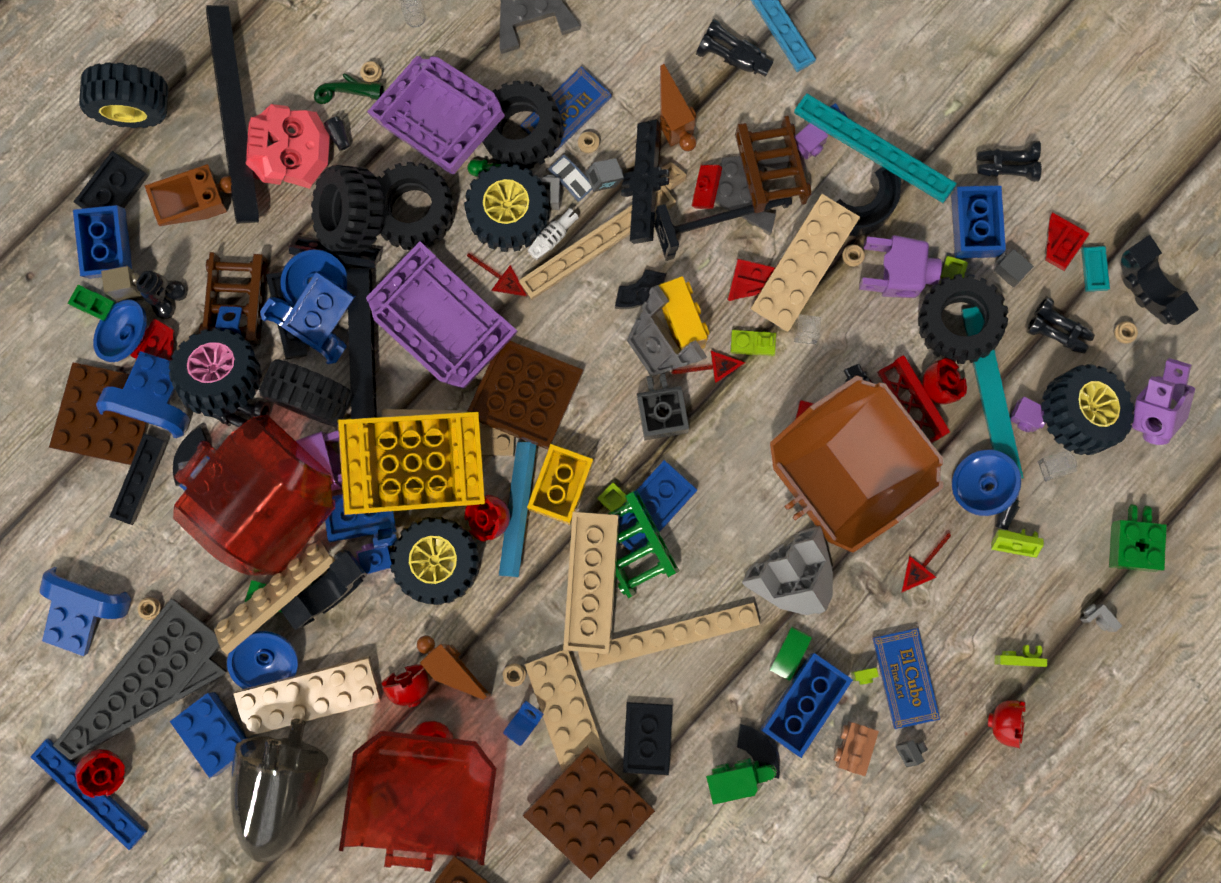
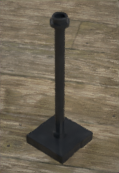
[654,197,792,261]

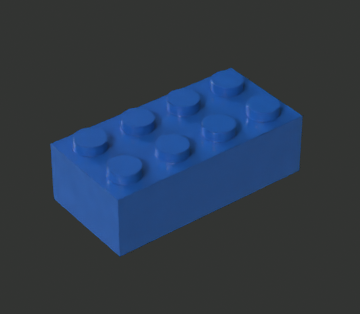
[760,653,853,758]

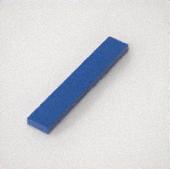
[30,739,148,850]

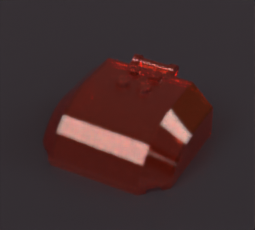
[173,415,335,576]
[339,730,497,872]

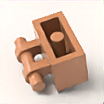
[833,721,879,776]

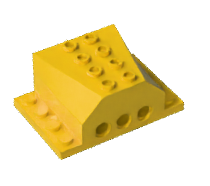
[338,412,485,515]

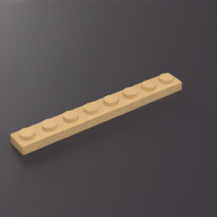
[519,186,676,300]
[578,603,760,671]

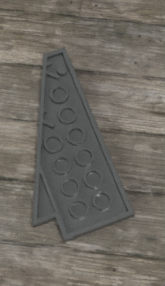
[53,598,227,760]

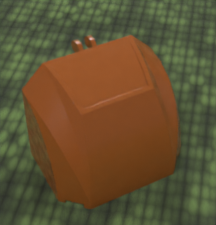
[770,376,943,553]

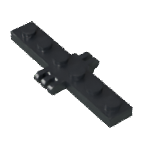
[621,119,670,244]

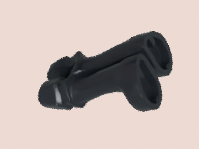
[976,141,1042,182]
[1026,296,1095,354]

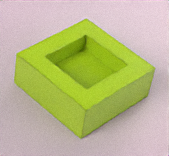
[940,256,968,280]
[597,483,627,512]

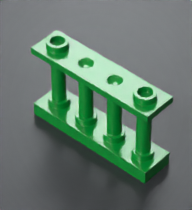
[608,491,680,598]

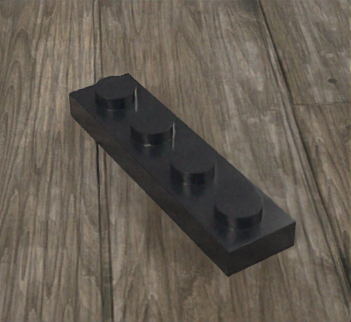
[289,235,381,268]
[266,272,308,360]
[109,434,167,525]

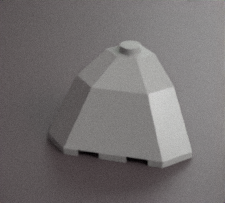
[742,526,833,615]

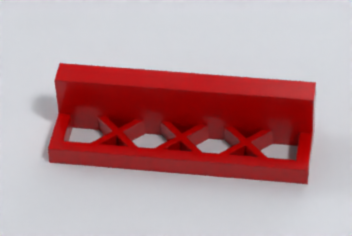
[877,355,950,443]

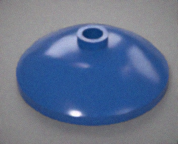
[280,249,347,306]
[93,300,147,362]
[952,450,1022,516]
[227,631,298,689]

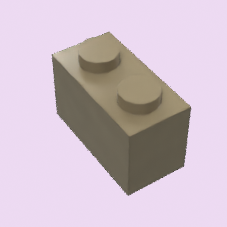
[101,266,144,302]

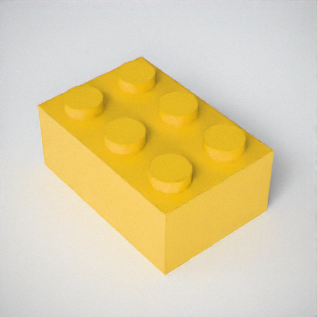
[658,276,709,351]
[527,444,594,526]

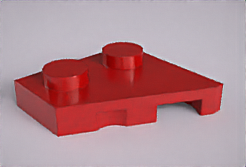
[1045,212,1090,272]
[727,258,775,301]
[130,319,175,361]

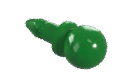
[467,159,501,176]

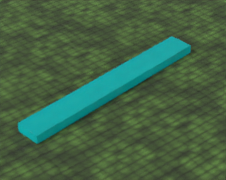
[794,93,957,204]
[961,307,1024,479]

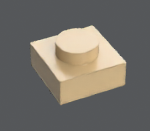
[662,162,687,190]

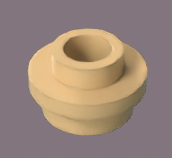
[360,61,382,83]
[578,132,599,154]
[842,245,865,267]
[1114,321,1138,344]
[138,597,161,620]
[503,663,526,687]

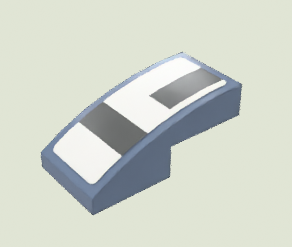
[548,155,592,202]

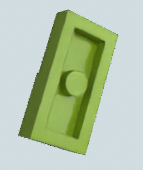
[730,330,776,356]
[991,529,1044,558]
[995,645,1047,667]

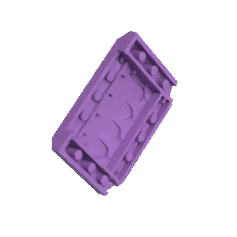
[367,56,505,174]
[366,242,518,389]

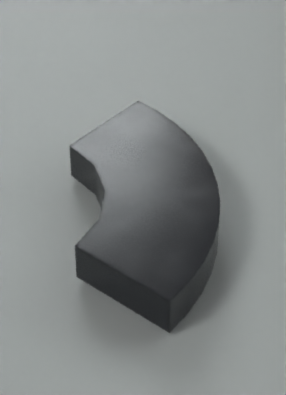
[615,269,667,309]
[173,427,211,487]
[736,724,780,779]

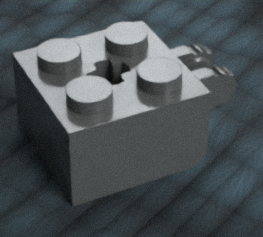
[637,373,689,441]

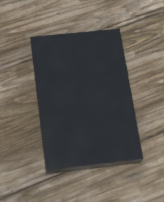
[73,151,148,209]
[623,702,673,775]

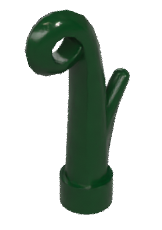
[314,73,385,104]

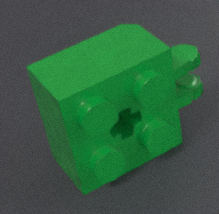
[1109,504,1167,572]
[706,758,777,805]

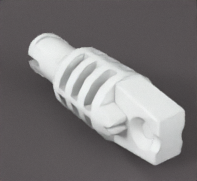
[528,208,579,260]

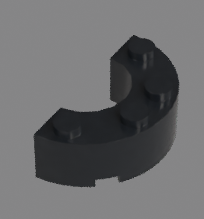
[836,167,902,236]
[1121,235,1199,325]
[280,550,367,630]

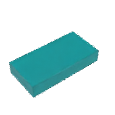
[1081,246,1110,292]

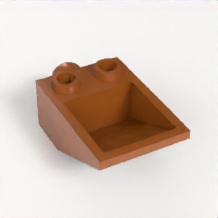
[660,64,697,152]
[144,164,231,226]
[417,635,492,700]

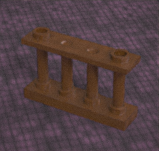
[735,116,811,213]
[199,252,268,345]

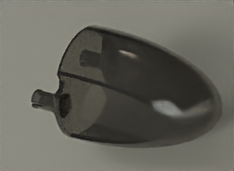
[231,719,328,863]

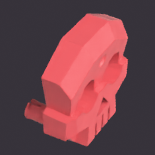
[246,104,330,189]

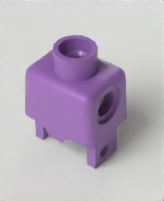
[859,235,942,298]
[1132,358,1195,445]
[278,431,342,495]

